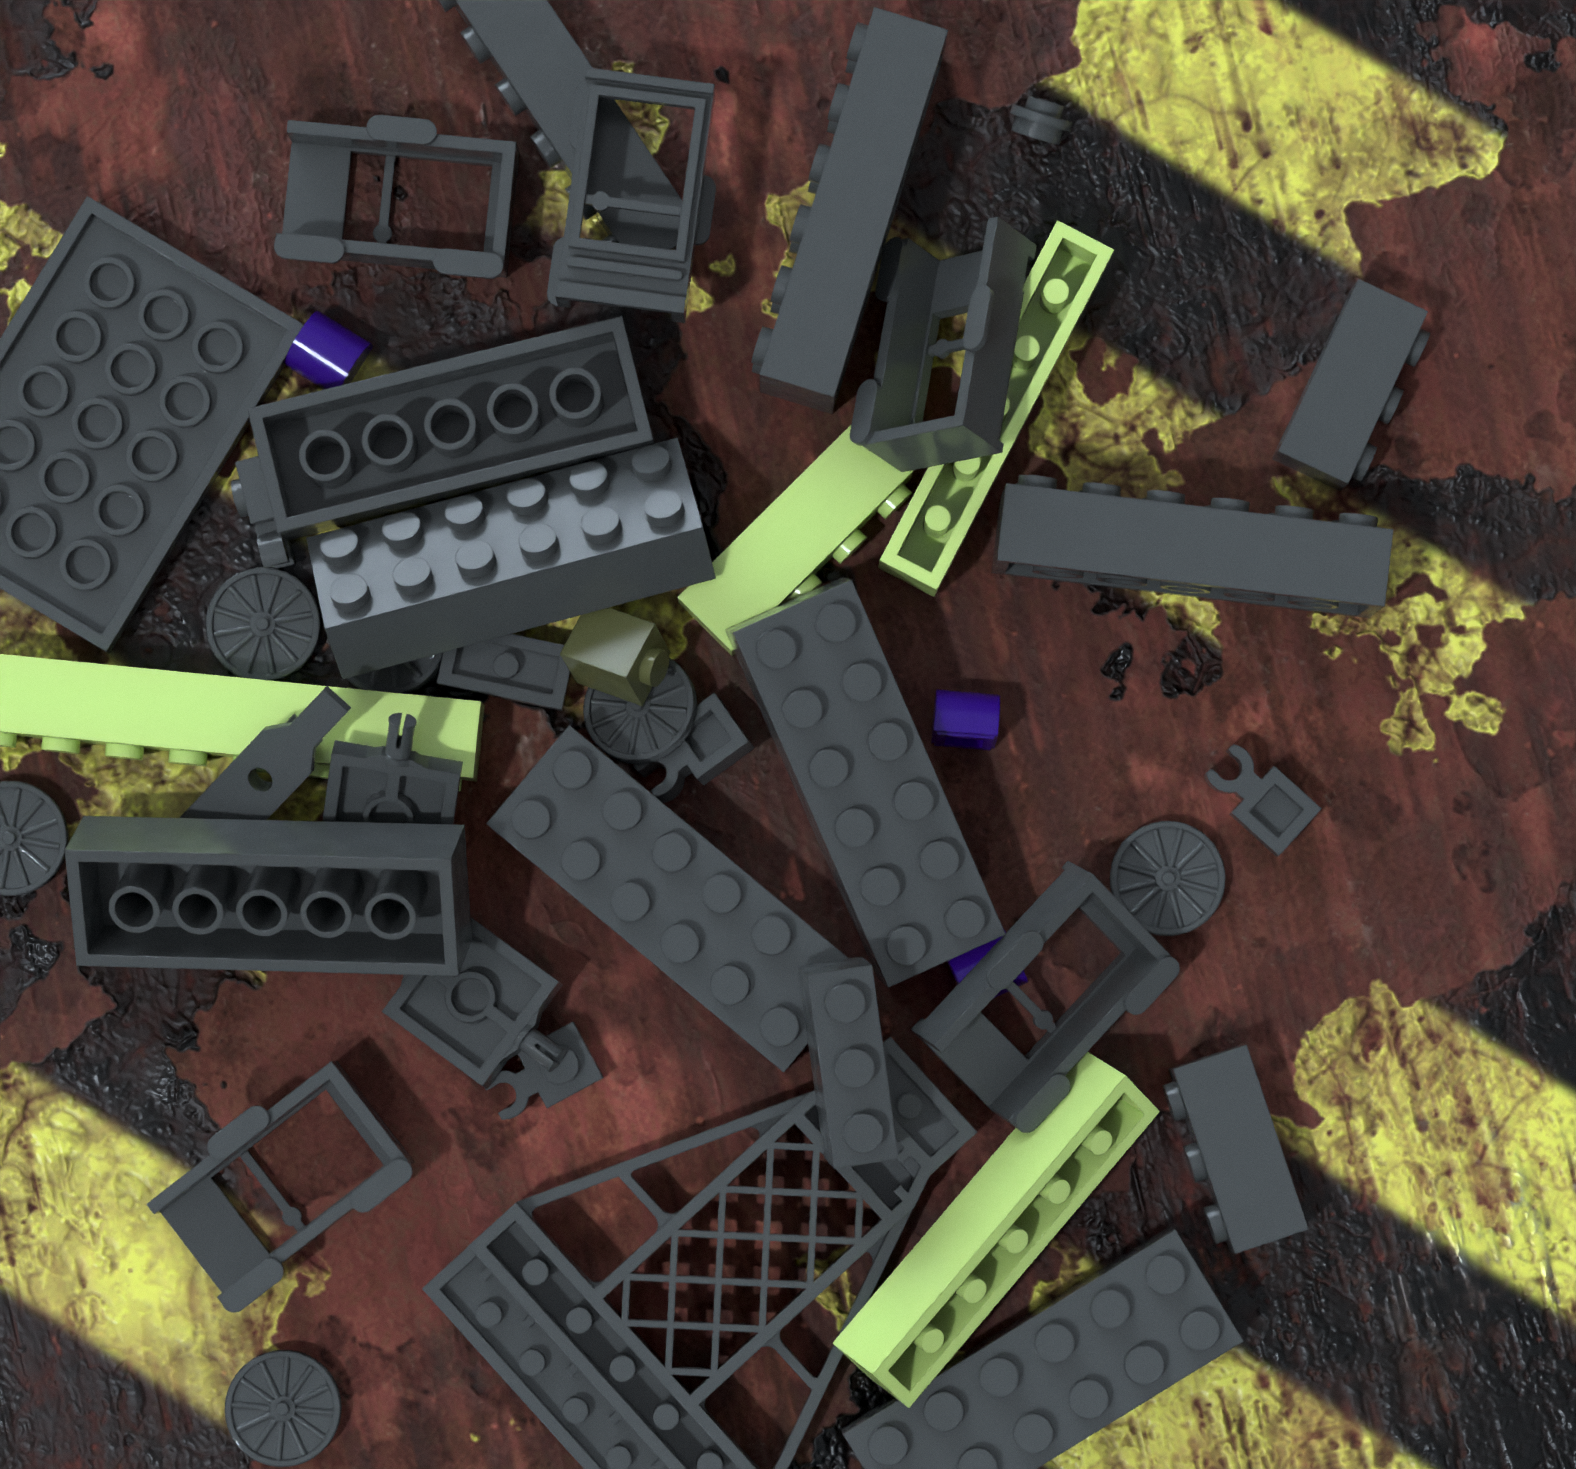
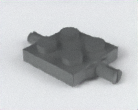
[322,713,463,824]
[382,917,566,1089]

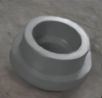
[1010,95,1073,145]

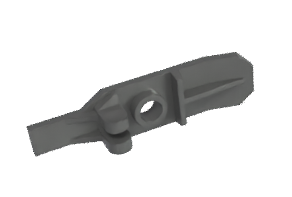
[179,686,351,820]

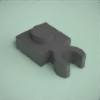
[231,456,296,569]
[633,693,755,803]
[1204,744,1322,857]
[484,1022,604,1120]

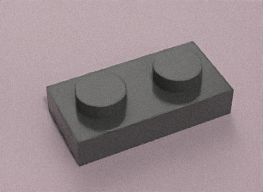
[437,634,571,711]

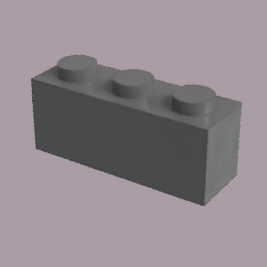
[1272,279,1431,491]
[797,956,899,1169]
[1162,1045,1309,1254]

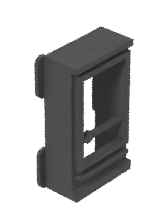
[547,67,716,323]
[274,115,520,279]
[850,217,1037,472]
[911,861,1180,1133]
[146,1061,415,1313]

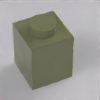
[560,608,671,706]

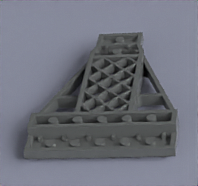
[422,1036,977,1469]

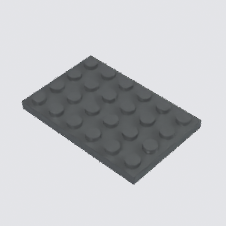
[0,196,304,654]

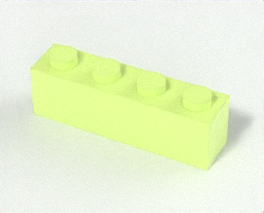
[677,425,913,656]

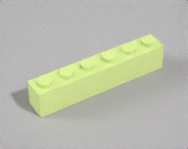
[878,220,1114,597]
[832,1052,1160,1408]

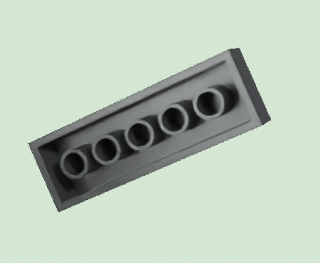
[751,7,948,414]
[247,316,654,540]
[306,438,716,679]
[991,475,1393,618]
[725,578,1006,988]
[486,725,848,1073]
[65,816,472,976]
[842,1227,1243,1469]

